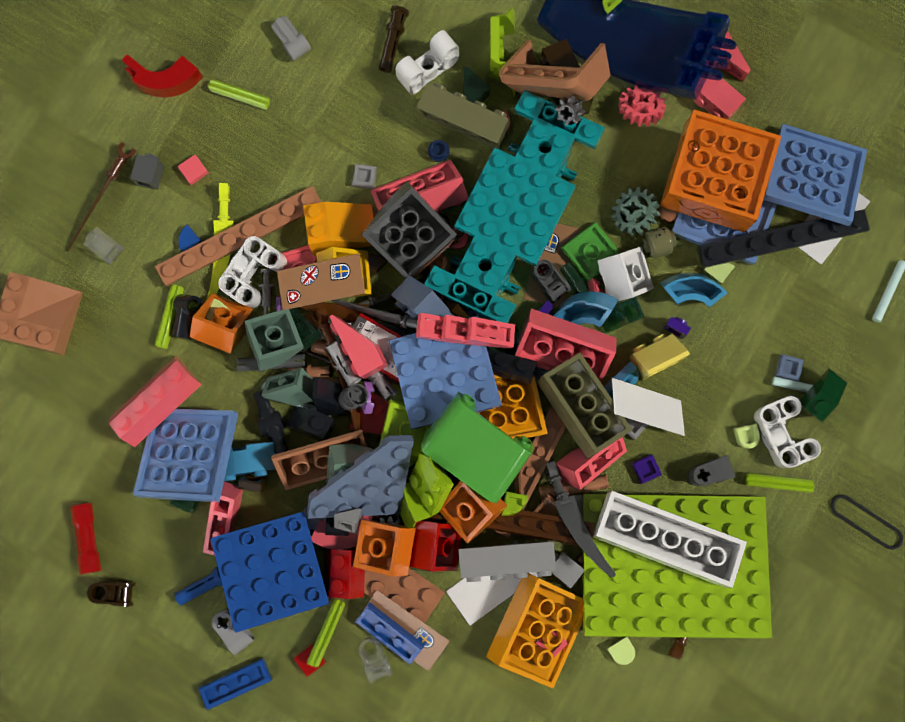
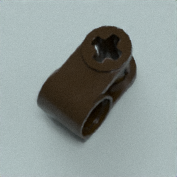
[87,581,136,607]

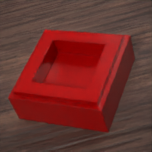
[294,643,327,677]

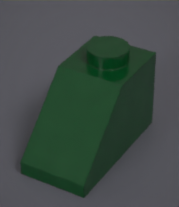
[799,368,847,422]

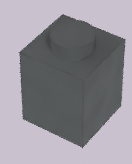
[130,153,164,190]

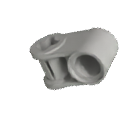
[212,609,255,655]

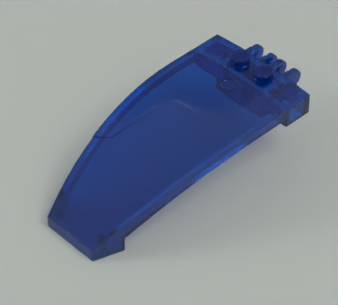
[536,0,737,100]

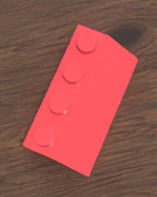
[370,159,468,213]
[514,308,616,382]
[109,356,202,447]

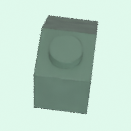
[262,367,314,406]

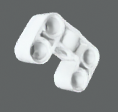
[395,30,459,95]
[218,236,287,308]
[754,396,821,469]

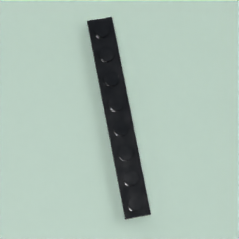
[697,209,870,269]
[365,321,537,384]

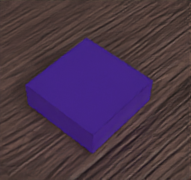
[631,454,662,484]

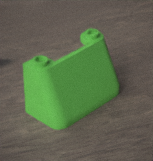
[421,391,534,503]

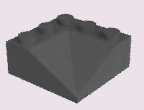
[361,181,457,278]

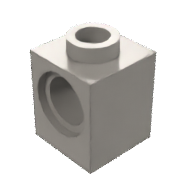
[551,551,584,588]

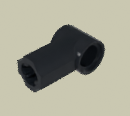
[172,294,203,339]

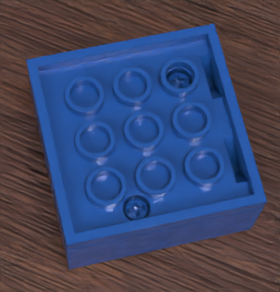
[210,511,329,633]

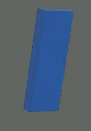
[355,602,425,664]
[198,658,273,710]

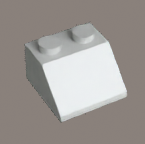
[597,246,654,301]

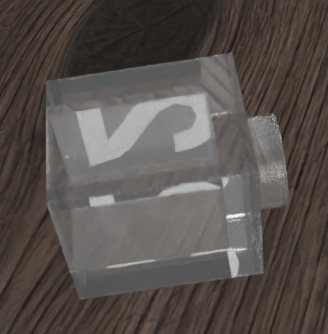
[83,227,124,265]

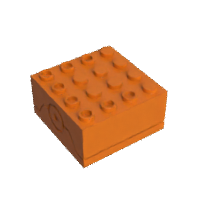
[660,109,781,233]

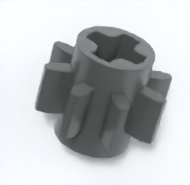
[555,95,585,126]

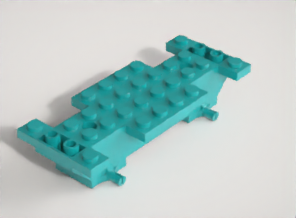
[424,90,605,323]

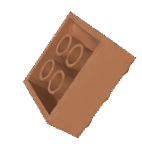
[0,272,83,356]

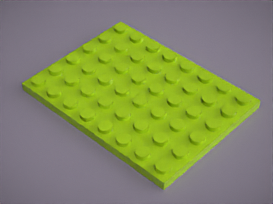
[582,494,772,638]

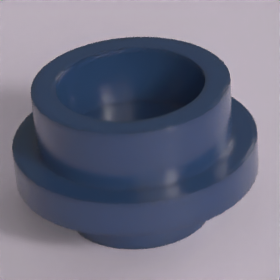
[428,140,449,162]

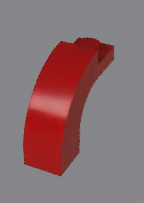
[122,54,203,98]

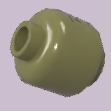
[642,226,677,258]

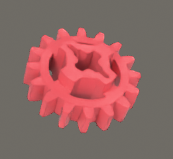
[617,85,666,127]

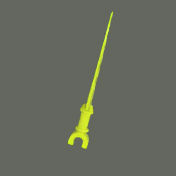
[206,183,234,300]

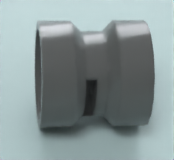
[338,384,369,411]

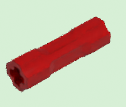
[70,503,101,575]

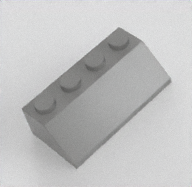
[459,541,556,582]

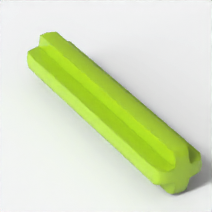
[208,79,270,110]
[155,284,184,349]
[745,473,814,493]
[307,599,345,667]

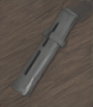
[237,353,306,372]

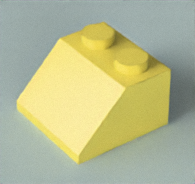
[629,334,690,381]

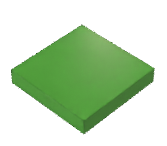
[561,221,620,282]

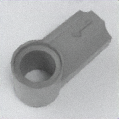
[271,16,311,61]

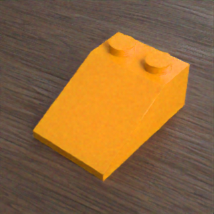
[303,202,374,256]

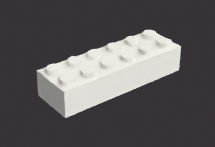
[593,491,747,588]

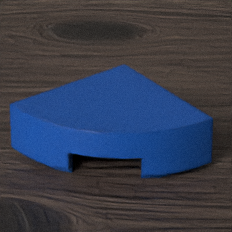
[179,225,202,252]

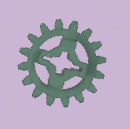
[612,187,660,236]

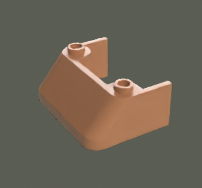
[499,40,611,101]

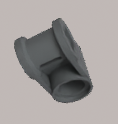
[532,259,571,303]
[688,455,736,486]

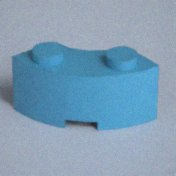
[660,273,727,307]
[553,291,618,327]
[224,442,276,482]

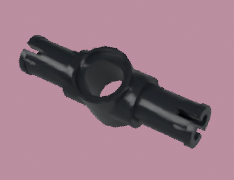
[253,390,289,454]

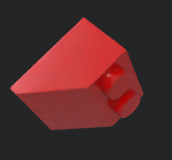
[409,520,462,572]
[323,548,365,599]

